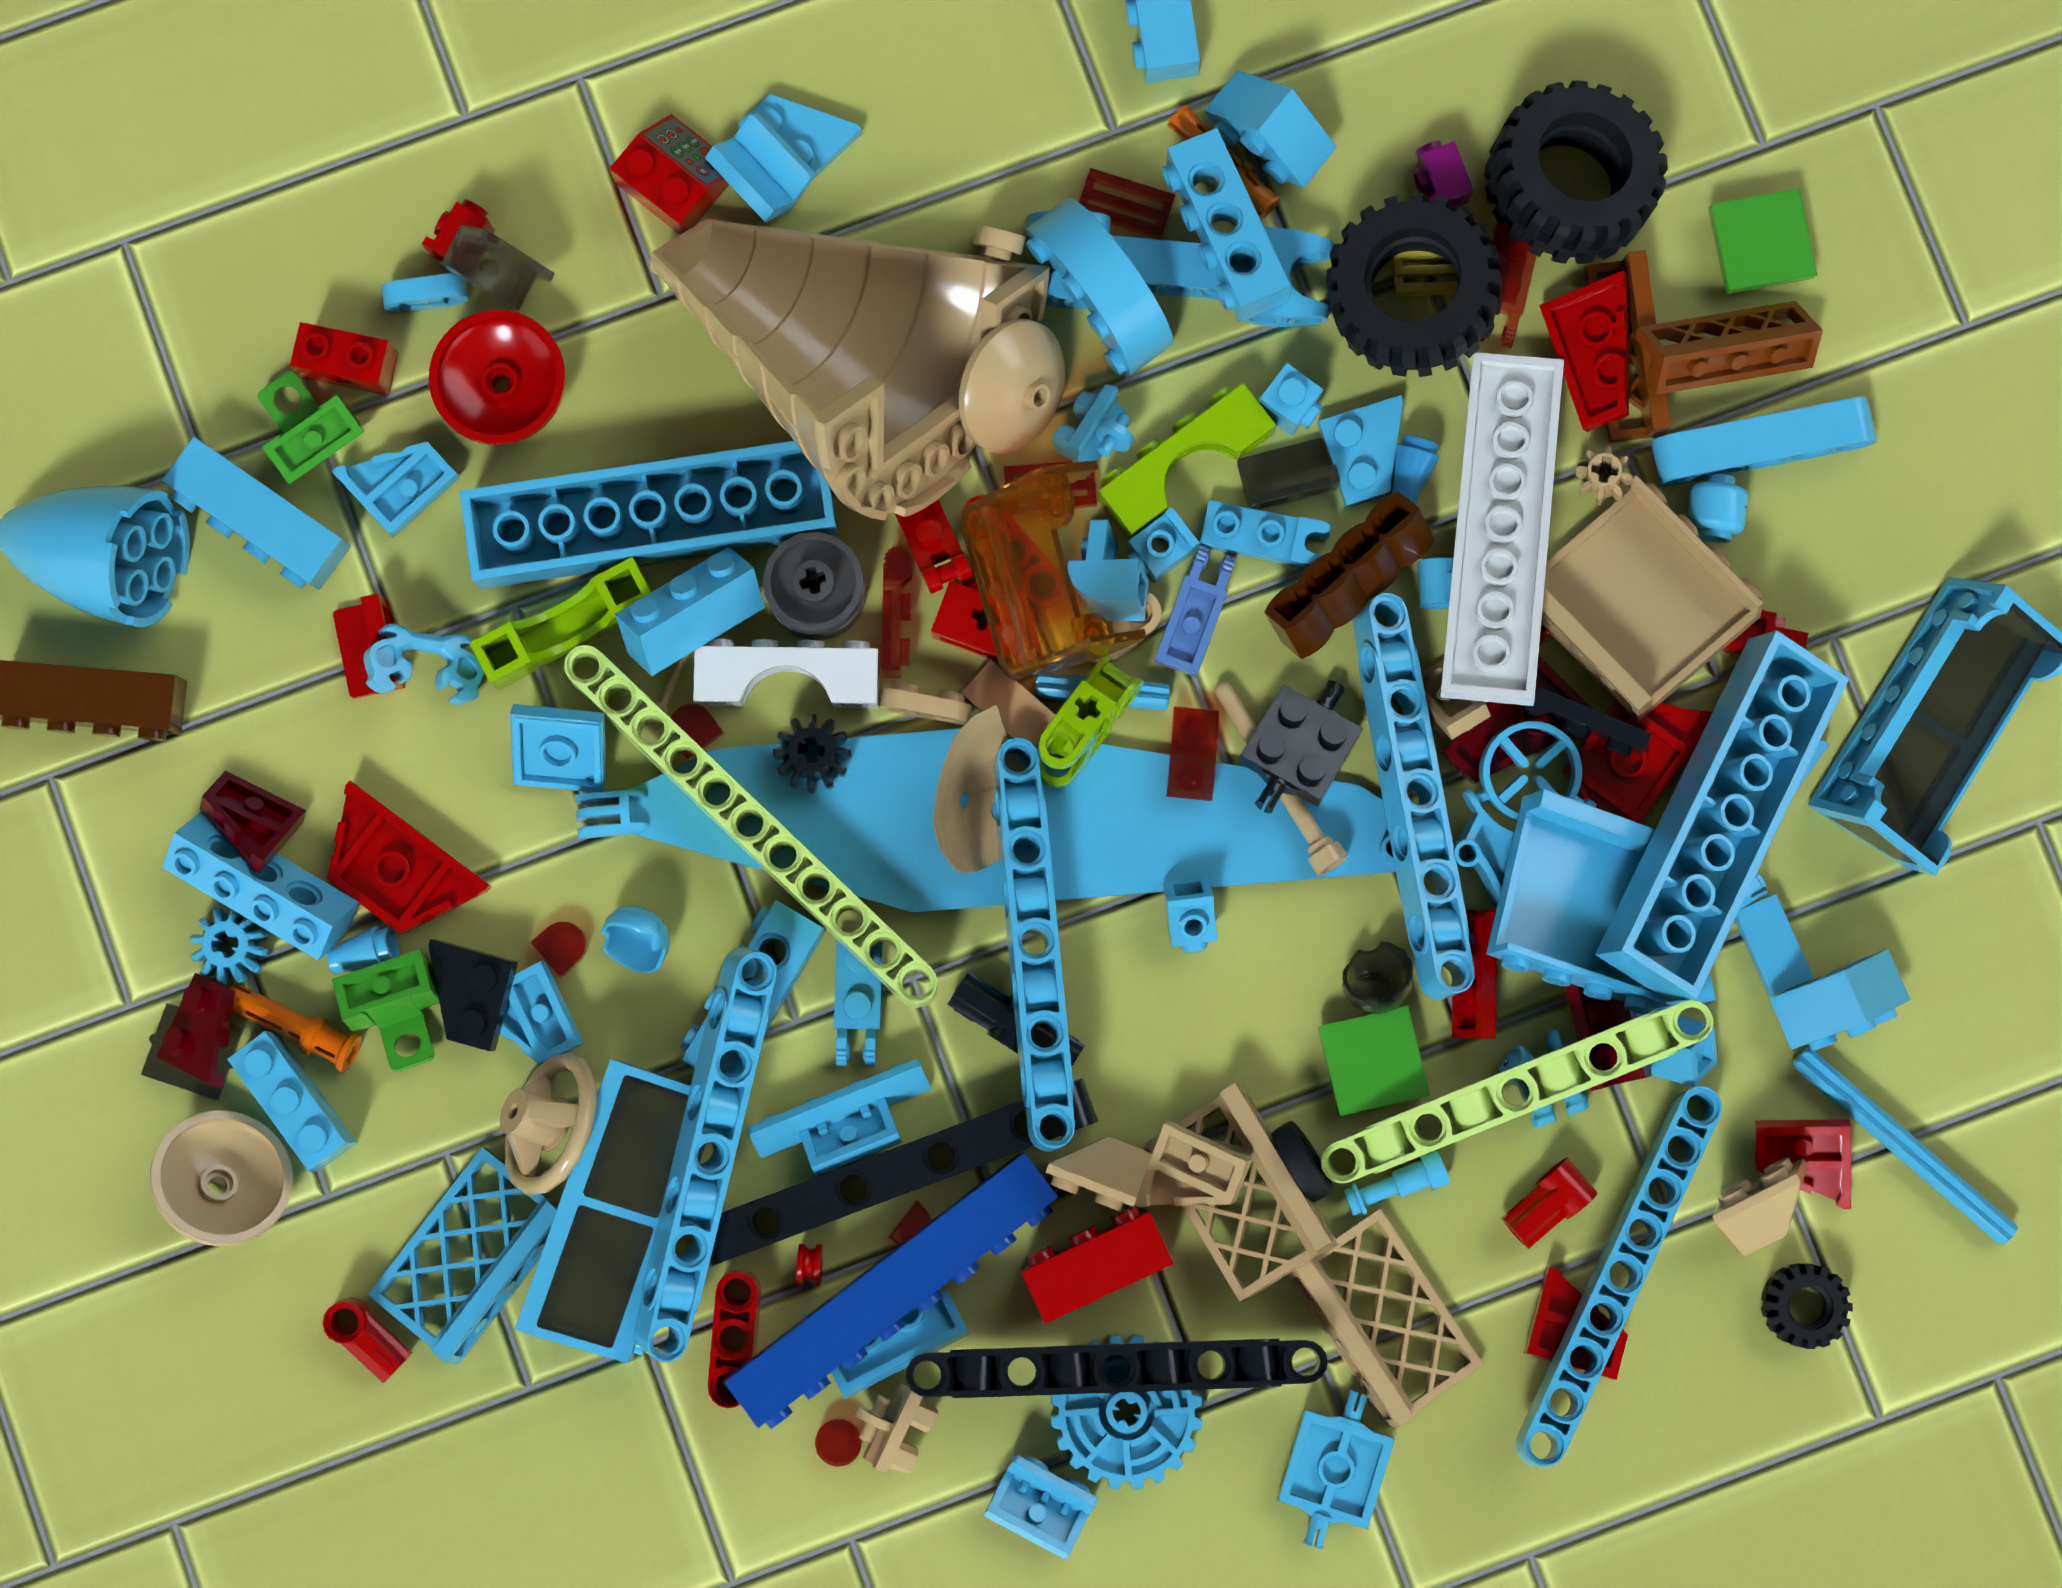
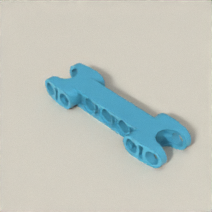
[1025,210,1334,327]

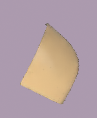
[933,704,1025,873]

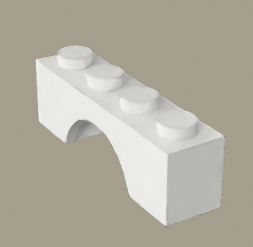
[693,639,880,709]

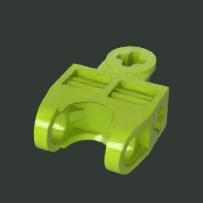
[1038,655,1144,788]

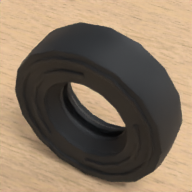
[1271,1121,1334,1202]

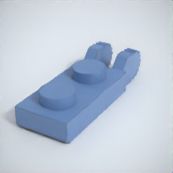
[1154,545,1236,678]

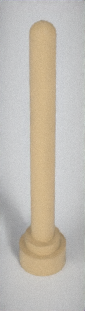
[1215,681,1349,876]

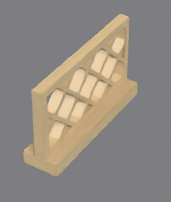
[1145,1083,1339,1303]
[1287,1208,1484,1428]

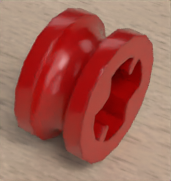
[796,1243,823,1286]

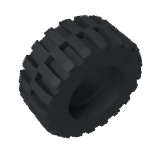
[1484,80,1668,264]
[1326,193,1503,377]

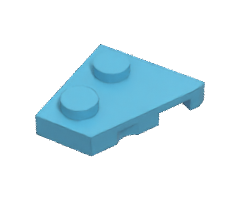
[1317,395,1403,509]
[500,961,584,1065]

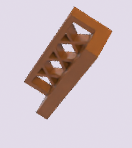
[1585,250,1671,443]
[1635,301,1823,395]

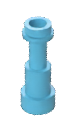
[1343,1150,1450,1216]

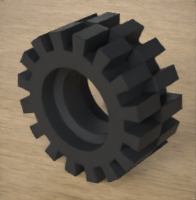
[1761,1263,1853,1349]

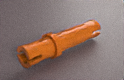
[1167,105,1280,220]

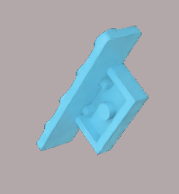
[747,1059,931,1177]

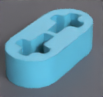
[382,273,469,313]

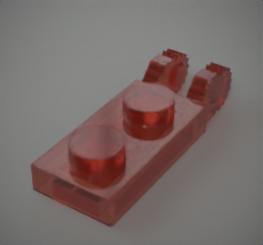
[1479,222,1536,349]
[881,545,912,678]

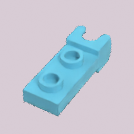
[1199,500,1331,570]

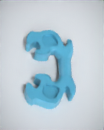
[363,623,484,705]

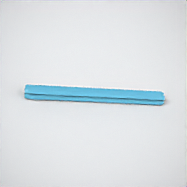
[1792,1048,2018,1244]

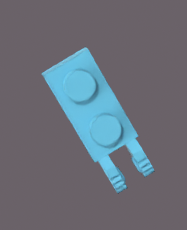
[834,940,883,1067]

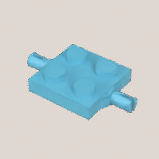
[1277,1389,1395,1549]

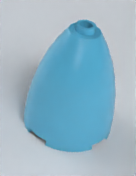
[0,486,190,627]

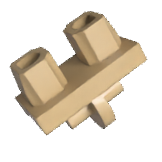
[854,1381,938,1474]

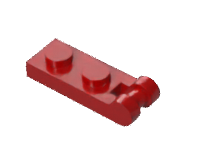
[894,500,973,594]
[1452,909,1498,1039]

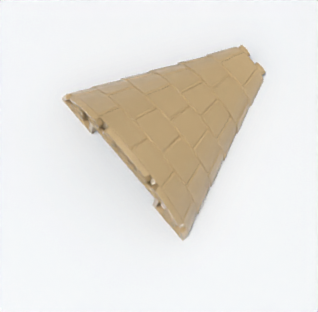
[650,219,1050,520]

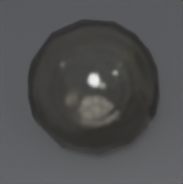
[1342,941,1413,1014]

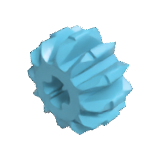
[190,908,270,984]

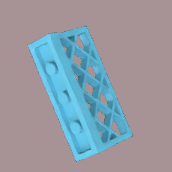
[368,1147,559,1364]

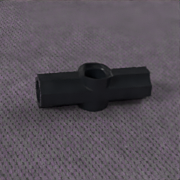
[947,971,1085,1066]

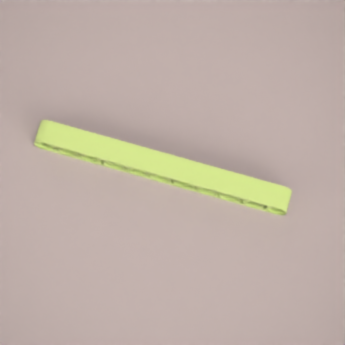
[564,645,938,1008]

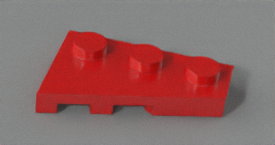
[1539,270,1629,432]

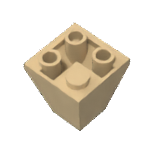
[1045,1136,1152,1212]
[1712,1157,1808,1257]

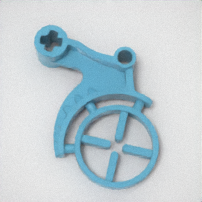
[1453,721,1597,909]

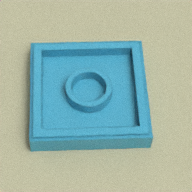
[510,704,606,792]

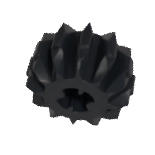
[773,714,852,793]

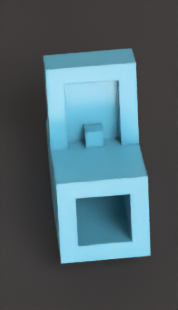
[1067,519,1149,621]

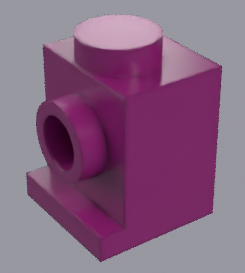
[1413,141,1474,208]

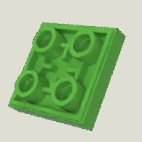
[1708,188,1817,294]
[1317,1006,1430,1116]

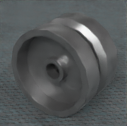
[763,532,867,640]

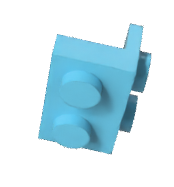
[983,1455,1098,1560]

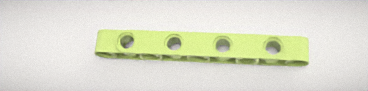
[1321,1000,1714,1184]

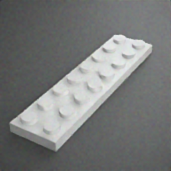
[1440,352,1564,706]

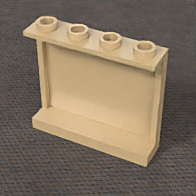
[1541,475,1763,723]

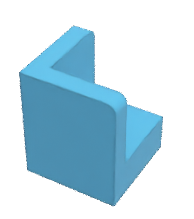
[1649,1016,1718,1087]

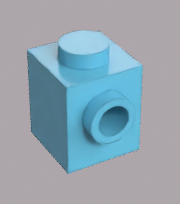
[1259,363,1323,436]

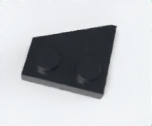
[428,939,518,1052]

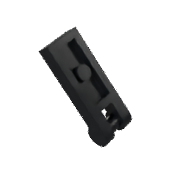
[1520,688,1651,758]

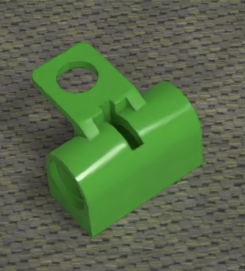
[258,371,365,484]
[332,949,439,1072]

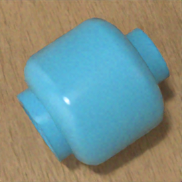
[1687,474,1749,543]

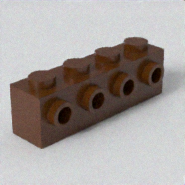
[0,660,187,741]

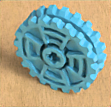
[1050,1334,1203,1489]

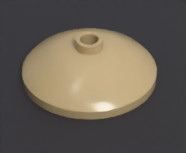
[959,319,1065,454]
[150,1110,293,1246]

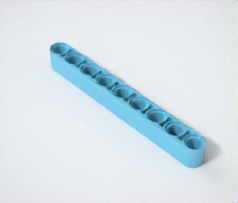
[1515,1086,1722,1467]

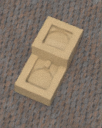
[960,660,1055,746]

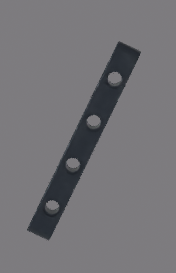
[710,1078,1099,1266]
[905,1338,1328,1398]

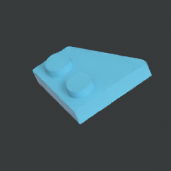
[738,94,862,178]
[332,441,460,537]

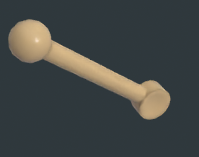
[655,654,689,716]

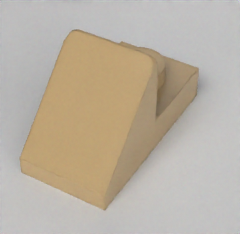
[1421,658,1491,740]

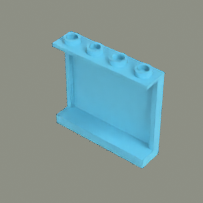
[1486,789,1672,1014]

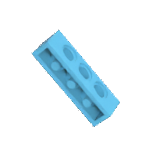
[1162,128,1291,322]
[162,811,359,961]
[680,900,826,1073]

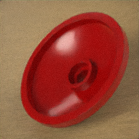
[429,310,566,445]

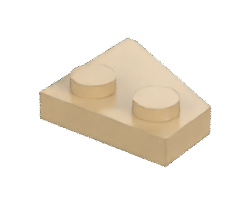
[1134,1121,1252,1207]

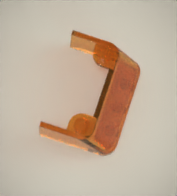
[961,460,1147,680]

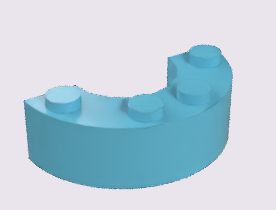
[1024,198,1173,378]

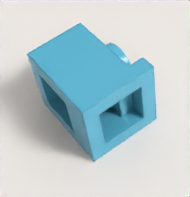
[1126,507,1200,583]
[1163,876,1217,952]

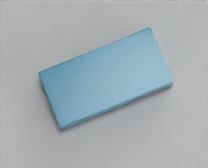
[1734,894,1814,997]

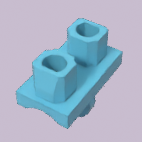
[1052,384,1134,477]

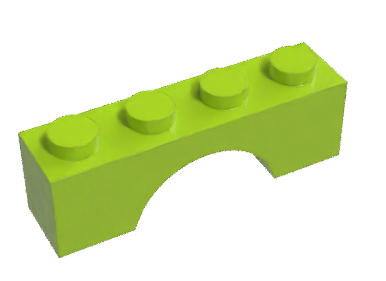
[1098,383,1276,540]
[469,557,652,690]

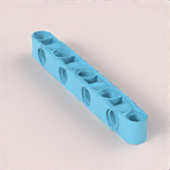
[1353,593,1474,1000]
[993,737,1075,1152]
[634,947,776,1362]

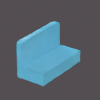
[705,112,815,222]

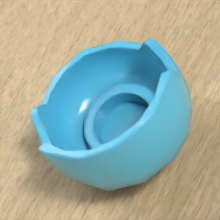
[600,906,671,973]

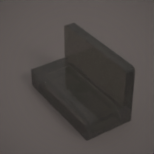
[440,225,555,310]
[1237,438,1341,510]

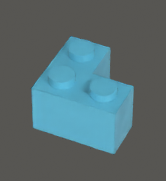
[1204,70,1337,188]
[1769,949,1910,1051]

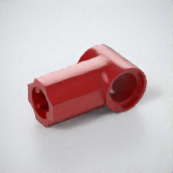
[1501,1157,1598,1249]
[322,1297,413,1383]

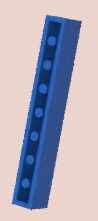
[722,1152,1058,1429]

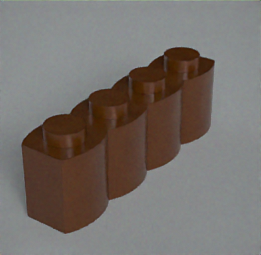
[1264,491,1434,659]

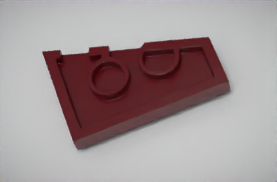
[1440,655,1593,784]

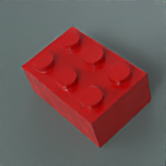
[1021,1206,1174,1324]

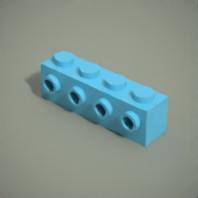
[161,437,351,590]

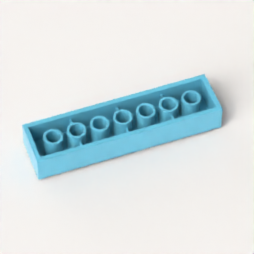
[459,441,839,589]
[1595,630,1849,1002]

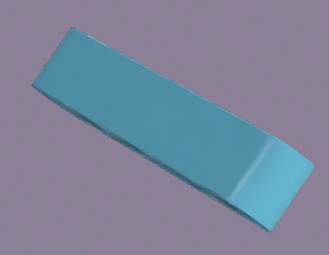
[1651,397,1877,487]

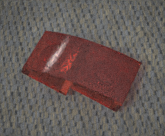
[1166,706,1219,801]

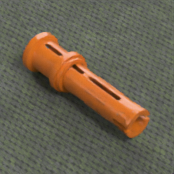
[230,982,362,1073]

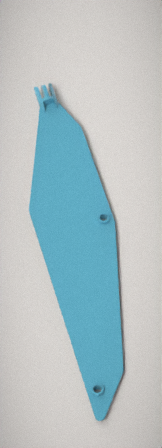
[575,728,1463,913]

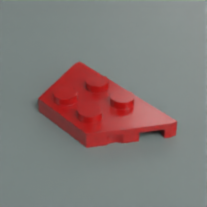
[1563,700,1712,823]
[327,780,492,934]

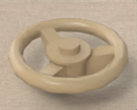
[500,1052,597,1196]

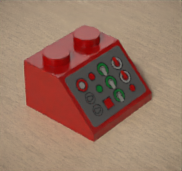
[609,114,730,235]

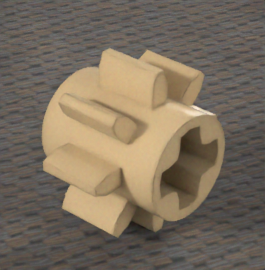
[1575,446,1633,506]

